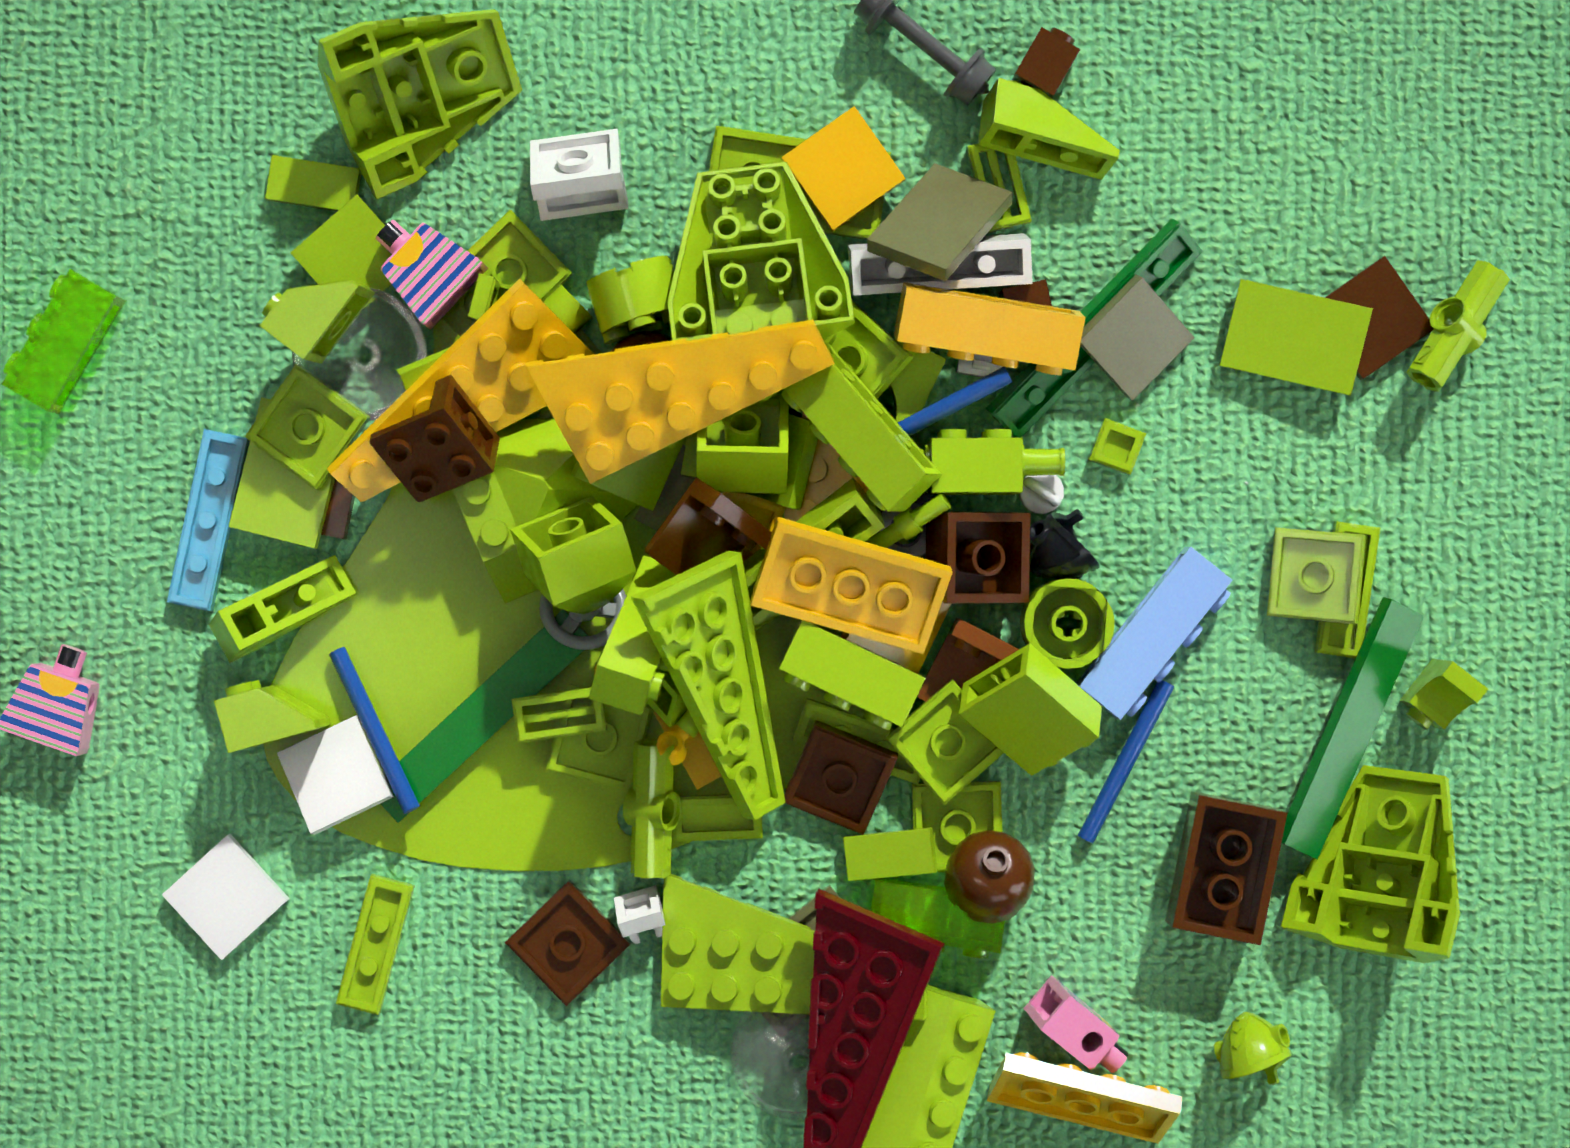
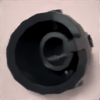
[1029,509,1100,579]

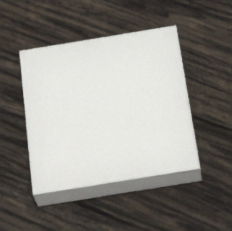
[277,715,394,835]
[162,834,290,960]

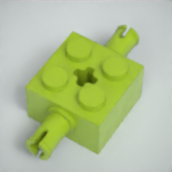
[921,429,1065,495]

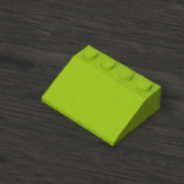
[862,985,996,1148]

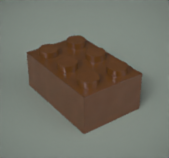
[1165,791,1287,945]

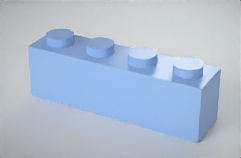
[1076,547,1233,720]

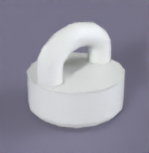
[1019,475,1064,514]

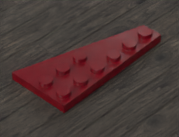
[803,889,945,1148]

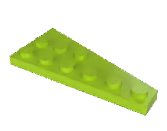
[631,551,786,820]
[661,873,927,1020]

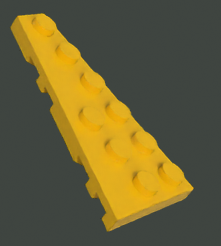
[327,279,594,503]
[526,320,834,484]

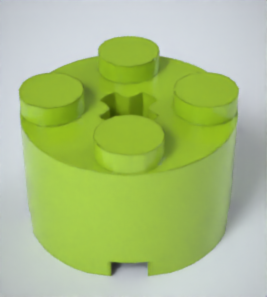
[586,256,675,344]
[1020,579,1114,669]

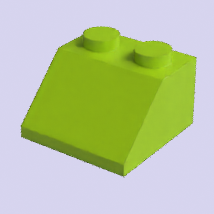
[259,280,375,364]
[697,394,789,494]
[214,680,331,753]

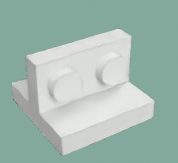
[530,129,628,221]

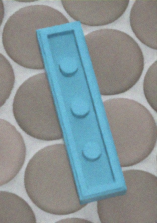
[167,429,250,611]

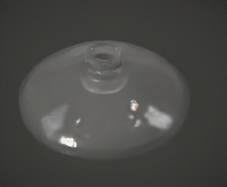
[292,288,427,421]
[731,1011,810,1120]

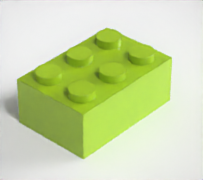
[779,620,926,730]

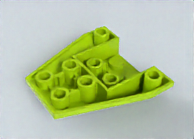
[667,162,854,341]

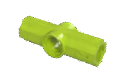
[1406,260,1510,392]
[623,739,682,879]

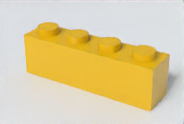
[894,282,1086,375]

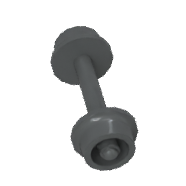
[854,0,996,106]

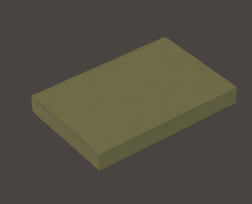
[867,164,1013,281]

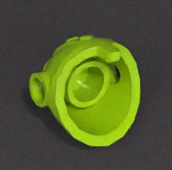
[1214,1012,1292,1085]

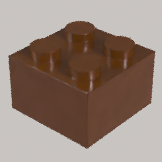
[926,511,1030,603]

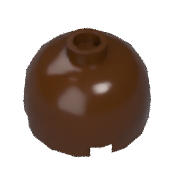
[944,830,1035,924]

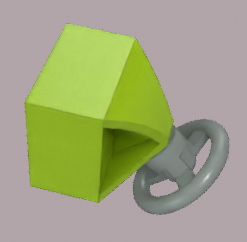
[510,496,637,650]

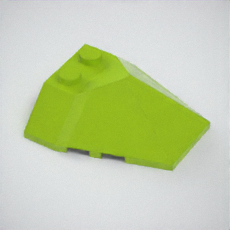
[317,9,522,199]
[452,417,638,603]
[1281,765,1460,963]

